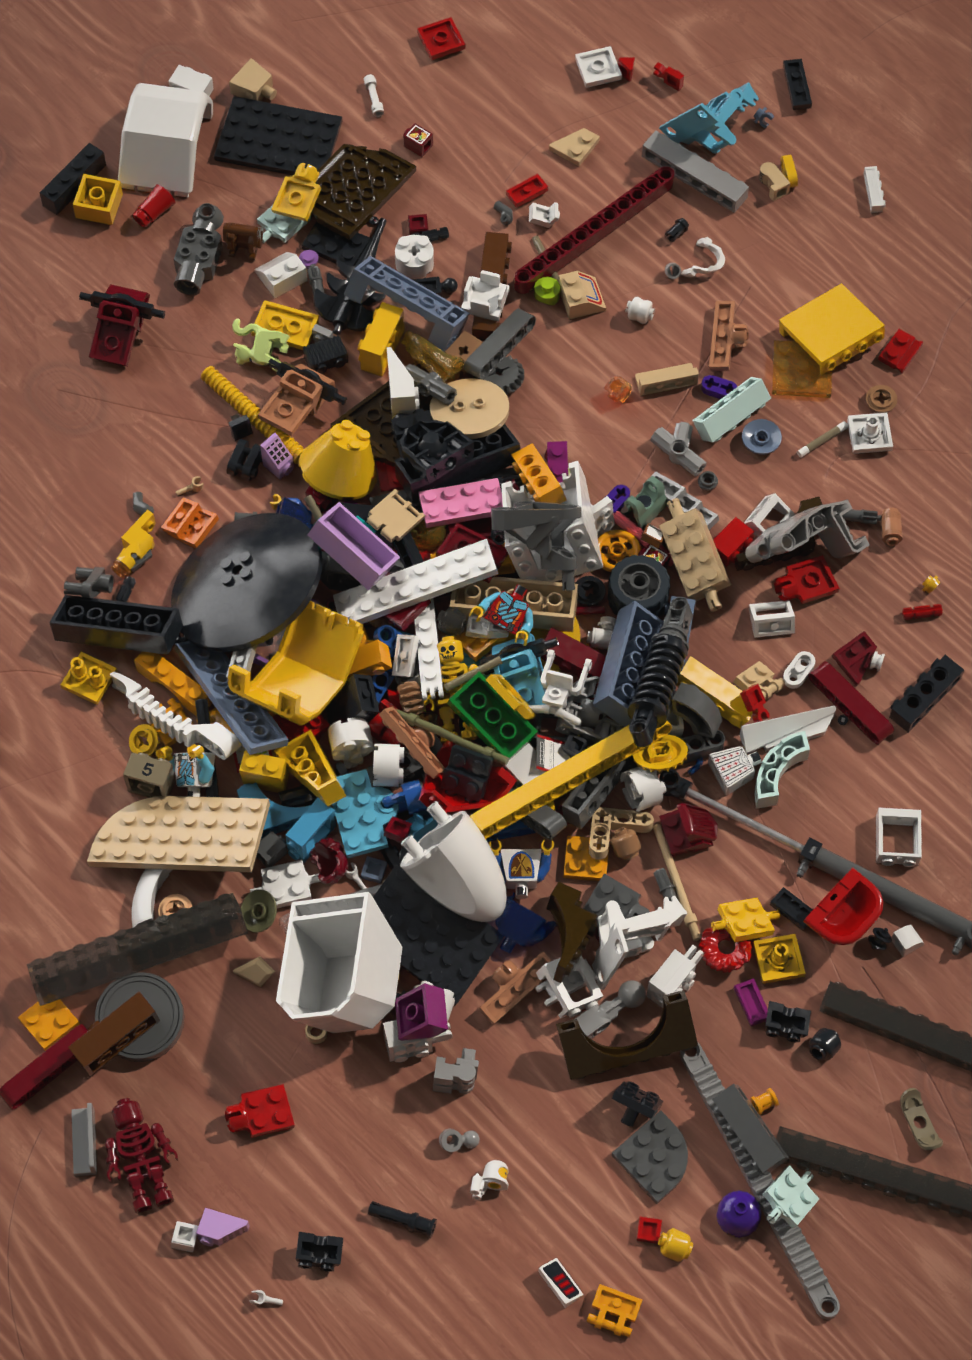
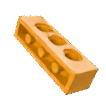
[511,443,567,504]

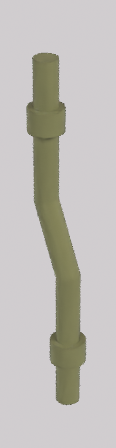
[396,709,509,765]

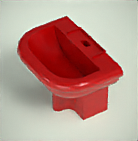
[803,868,884,946]

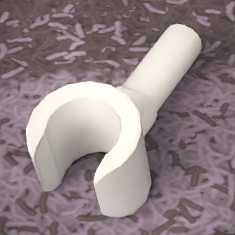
[346,863,367,889]
[249,1290,283,1306]

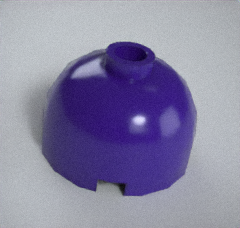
[716,1190,762,1238]

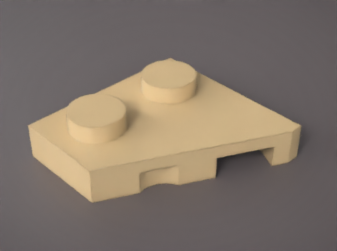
[549,128,600,166]

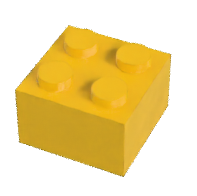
[73,174,123,225]

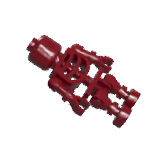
[105,1098,178,1214]

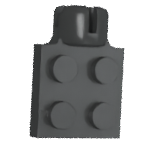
[583,874,650,919]

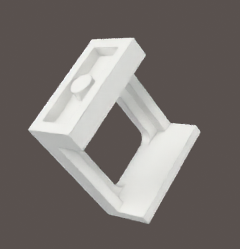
[536,956,603,1018]

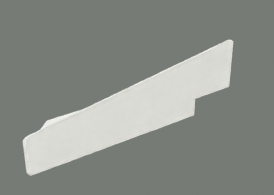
[739,706,836,754]

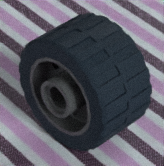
[607,555,670,617]

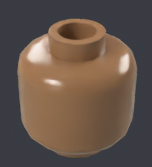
[610,827,641,860]

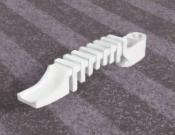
[110,671,241,760]

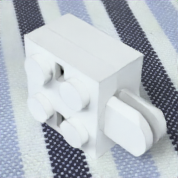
[647,945,704,1008]
[383,1020,453,1062]

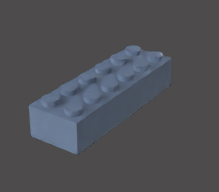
[593,601,664,727]

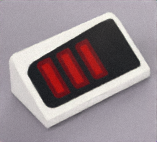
[538,1258,584,1308]

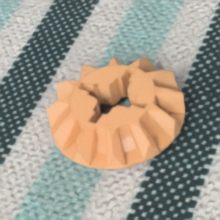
[158,894,193,927]

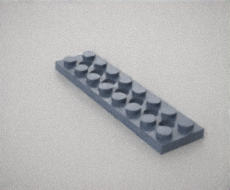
[175,641,289,755]

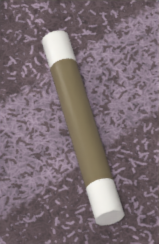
[797,421,848,458]

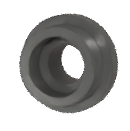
[698,471,718,491]

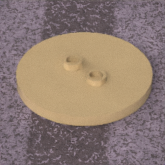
[430,378,509,439]

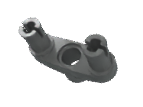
[64,567,113,598]

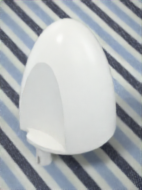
[400,801,507,922]

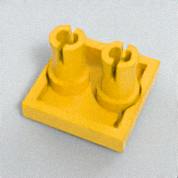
[60,652,118,705]

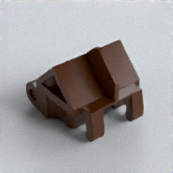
[223,222,264,260]

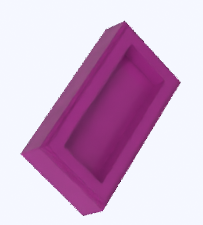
[734,978,768,1027]

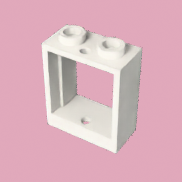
[876,808,922,867]

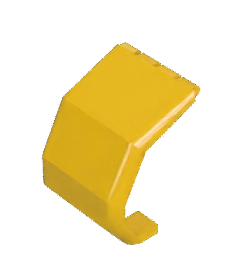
[228,601,364,725]

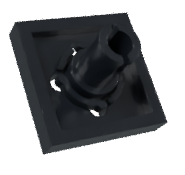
[612,1081,664,1127]

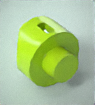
[534,277,560,305]

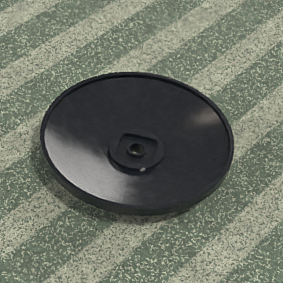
[171,513,323,652]

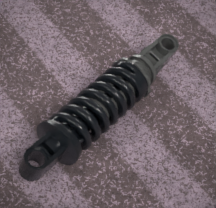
[627,597,693,747]

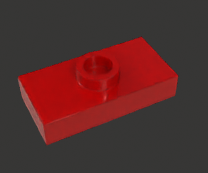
[506,174,548,208]

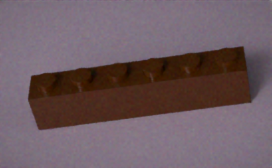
[472,232,512,341]

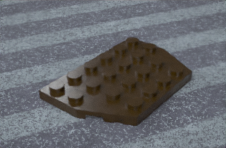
[311,144,416,240]
[330,358,447,467]

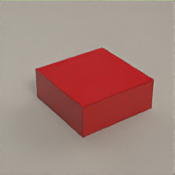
[637,1217,662,1244]

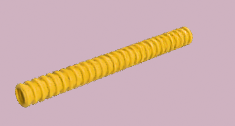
[201,366,304,468]

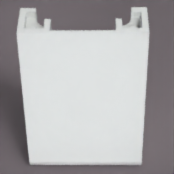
[501,461,603,582]

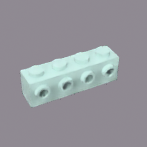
[692,377,771,442]

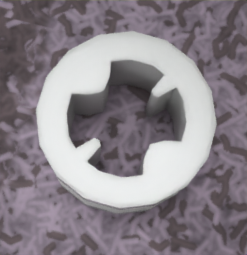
[870,651,885,672]

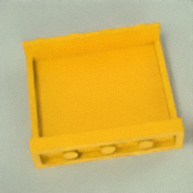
[779,283,885,375]

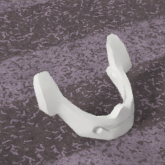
[681,237,725,277]

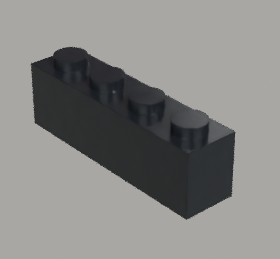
[39,143,106,215]

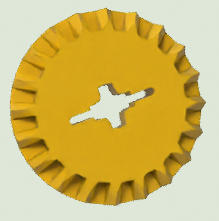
[633,734,688,773]

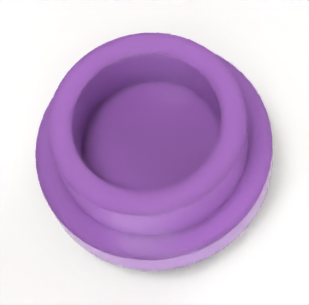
[299,250,318,269]

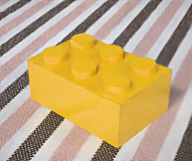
[358,302,405,377]

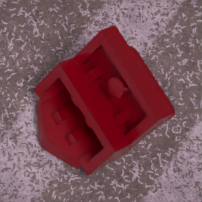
[659,803,718,857]

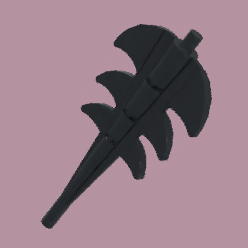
[313,218,387,335]

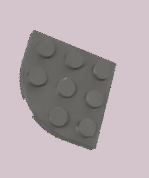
[612,1110,688,1204]

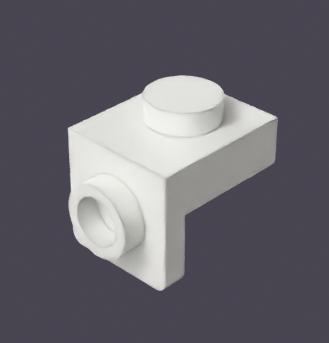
[529,202,560,228]

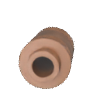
[881,508,903,546]

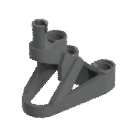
[491,501,582,591]

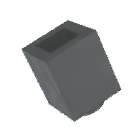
[256,831,288,868]

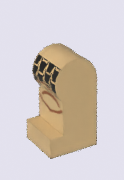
[759,162,790,201]

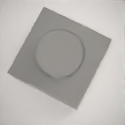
[312,324,333,343]

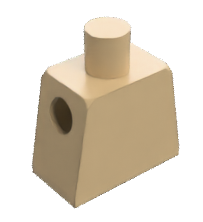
[229,59,277,101]

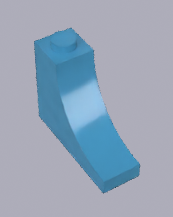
[237,783,311,839]

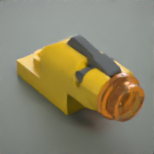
[111,509,156,578]

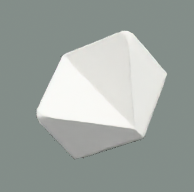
[171,1221,199,1252]

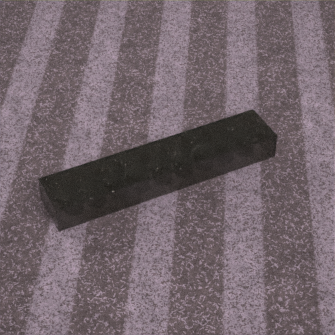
[27,893,248,1006]

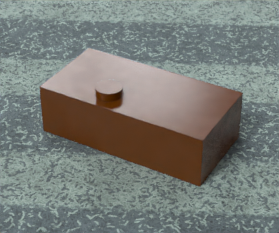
[68,991,160,1076]

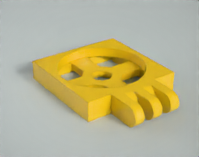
[485,674,536,719]

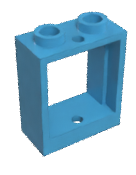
[285,798,336,863]

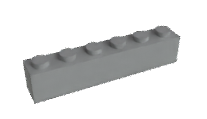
[642,131,749,213]

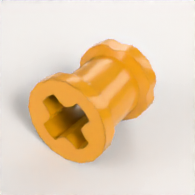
[750,1088,779,1115]

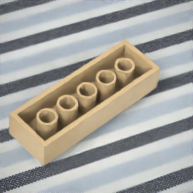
[449,576,578,632]

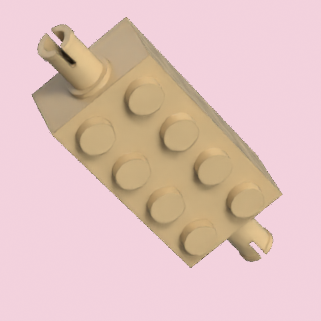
[659,498,731,612]

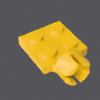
[271,163,321,222]

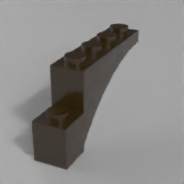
[735,497,823,571]
[546,882,598,983]

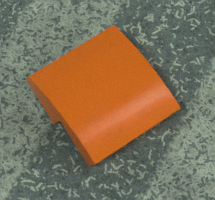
[161,498,219,548]

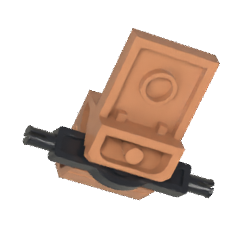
[258,358,347,436]

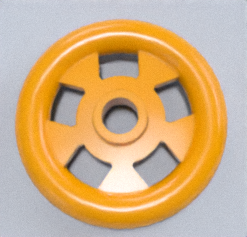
[598,530,641,572]

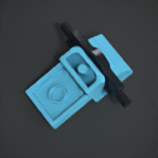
[477,633,559,714]

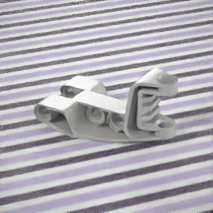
[745,499,870,563]

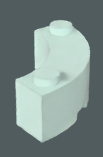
[755,731,810,809]

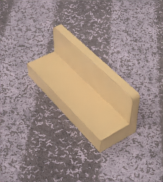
[635,363,699,396]

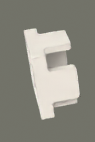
[461,270,509,322]

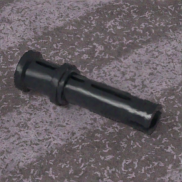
[368,1201,437,1239]

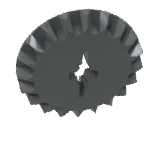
[473,355,524,395]

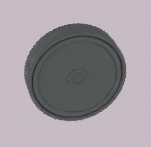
[95,972,185,1062]

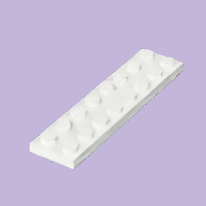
[333,539,498,624]

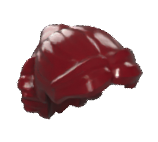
[310,838,348,884]

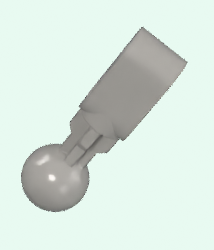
[575,980,646,1039]

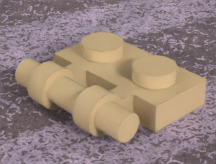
[733,661,785,700]

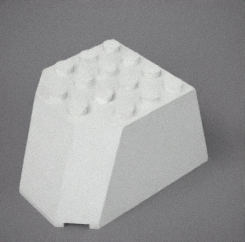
[276,892,403,1033]

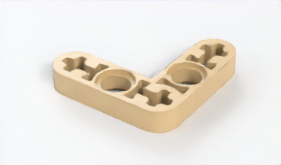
[589,807,654,859]

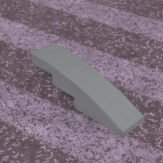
[643,472,719,530]

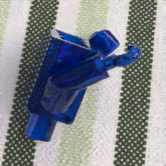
[495,889,558,954]

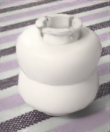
[625,297,655,324]

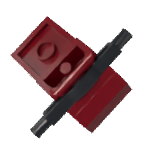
[79,284,165,367]

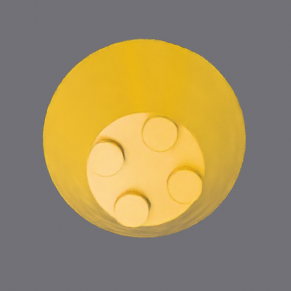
[299,420,377,500]

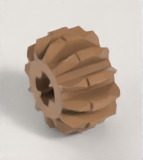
[397,681,425,715]

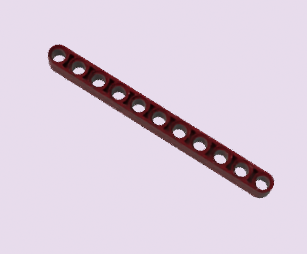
[514,166,674,294]

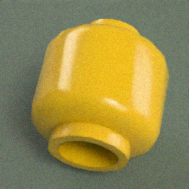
[658,1228,693,1262]

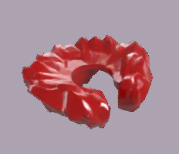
[699,928,752,973]

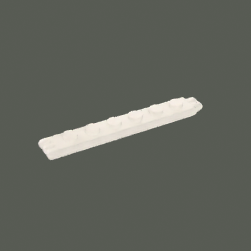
[415,598,444,701]

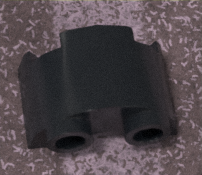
[765,1001,811,1043]
[296,1232,343,1272]

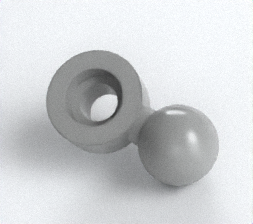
[439,1128,480,1152]

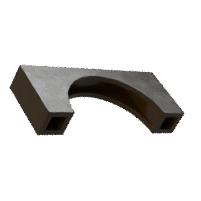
[556,990,698,1080]

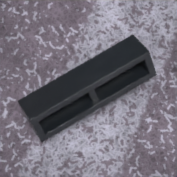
[392,532,424,569]

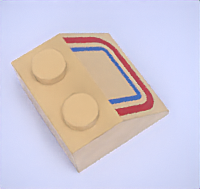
[558,271,606,319]

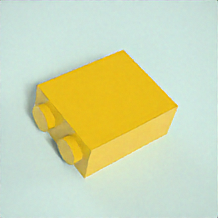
[239,751,290,793]

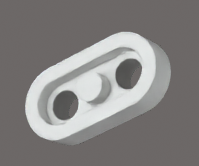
[783,651,815,689]

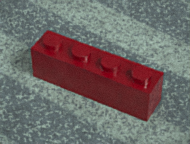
[540,627,606,688]

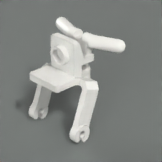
[528,649,592,726]

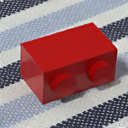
[713,517,754,567]

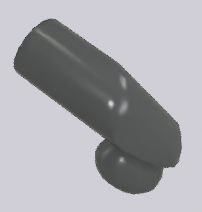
[493,201,513,225]
[133,492,154,516]

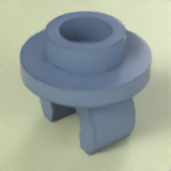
[753,107,774,128]

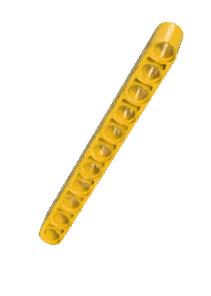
[470,721,672,839]

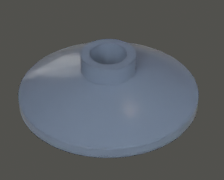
[742,419,782,455]

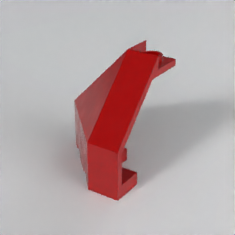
[419,741,517,813]

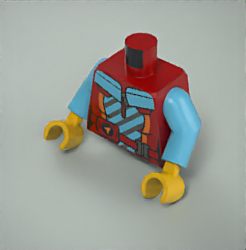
[469,584,533,646]

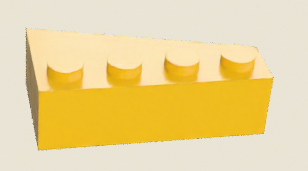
[274,730,346,806]

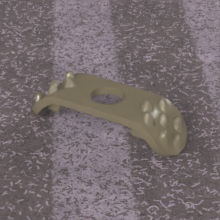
[900,1088,943,1150]

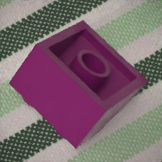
[395,983,448,1041]

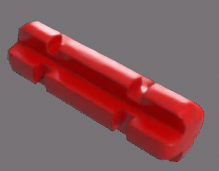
[902,604,943,620]

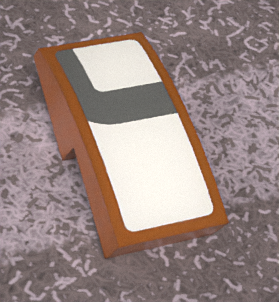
[641,523,664,548]

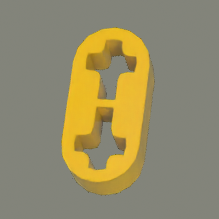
[780,155,798,188]

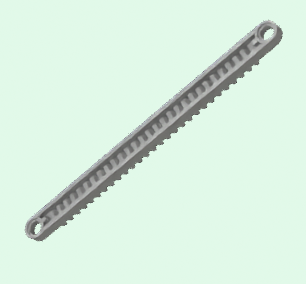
[680,1043,840,1320]

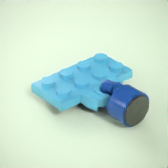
[332,769,428,859]

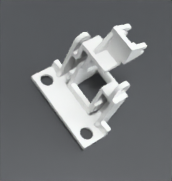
[592,896,687,990]

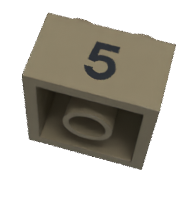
[123,752,176,798]

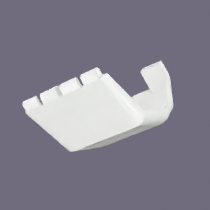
[118,83,213,197]

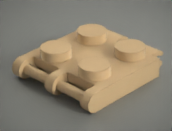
[366,489,426,543]

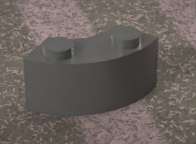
[672,682,722,738]

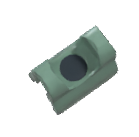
[621,476,667,530]

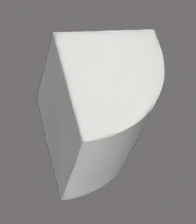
[892,925,925,957]

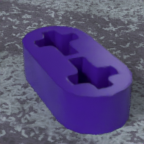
[701,375,737,399]
[607,485,630,513]

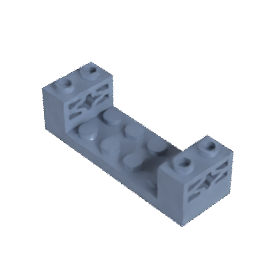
[344,256,470,352]

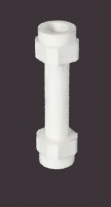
[364,74,384,117]

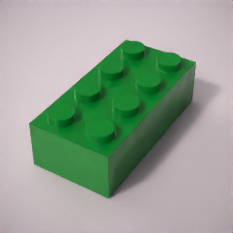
[447,671,538,760]

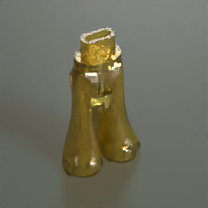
[401,330,464,384]

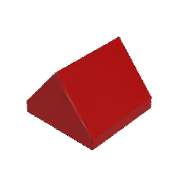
[618,57,635,82]

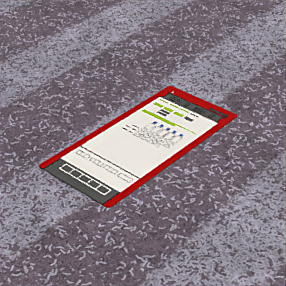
[536,734,570,772]

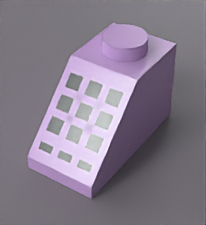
[260,433,294,479]
[196,1208,250,1246]

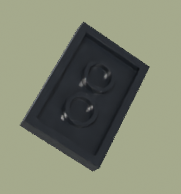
[302,221,370,266]

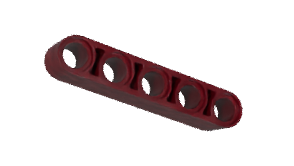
[808,661,894,745]
[0,1024,88,1110]

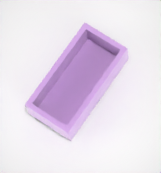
[307,502,400,590]

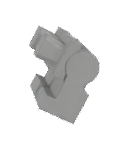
[433,1048,479,1094]

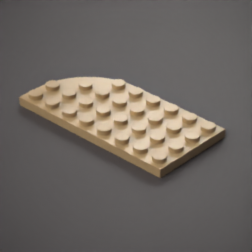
[87,796,270,872]

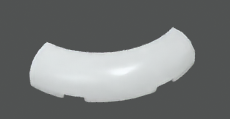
[132,869,172,932]

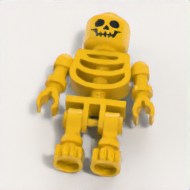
[424,636,479,744]

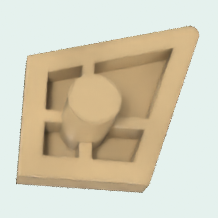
[233,956,275,987]

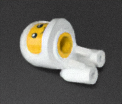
[470,1160,509,1200]

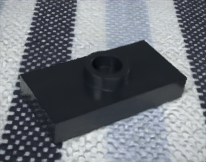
[770,887,813,931]

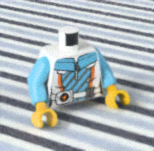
[156,744,215,797]

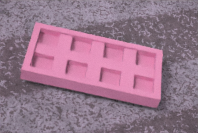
[419,478,503,528]

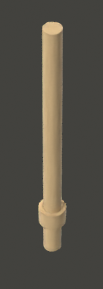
[653,824,701,941]

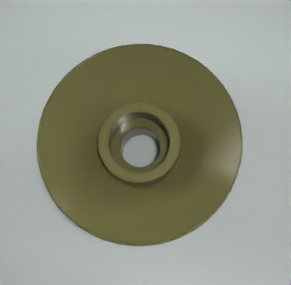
[240,889,277,933]

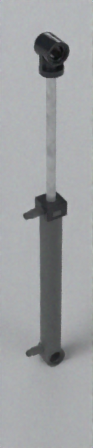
[659,769,972,955]

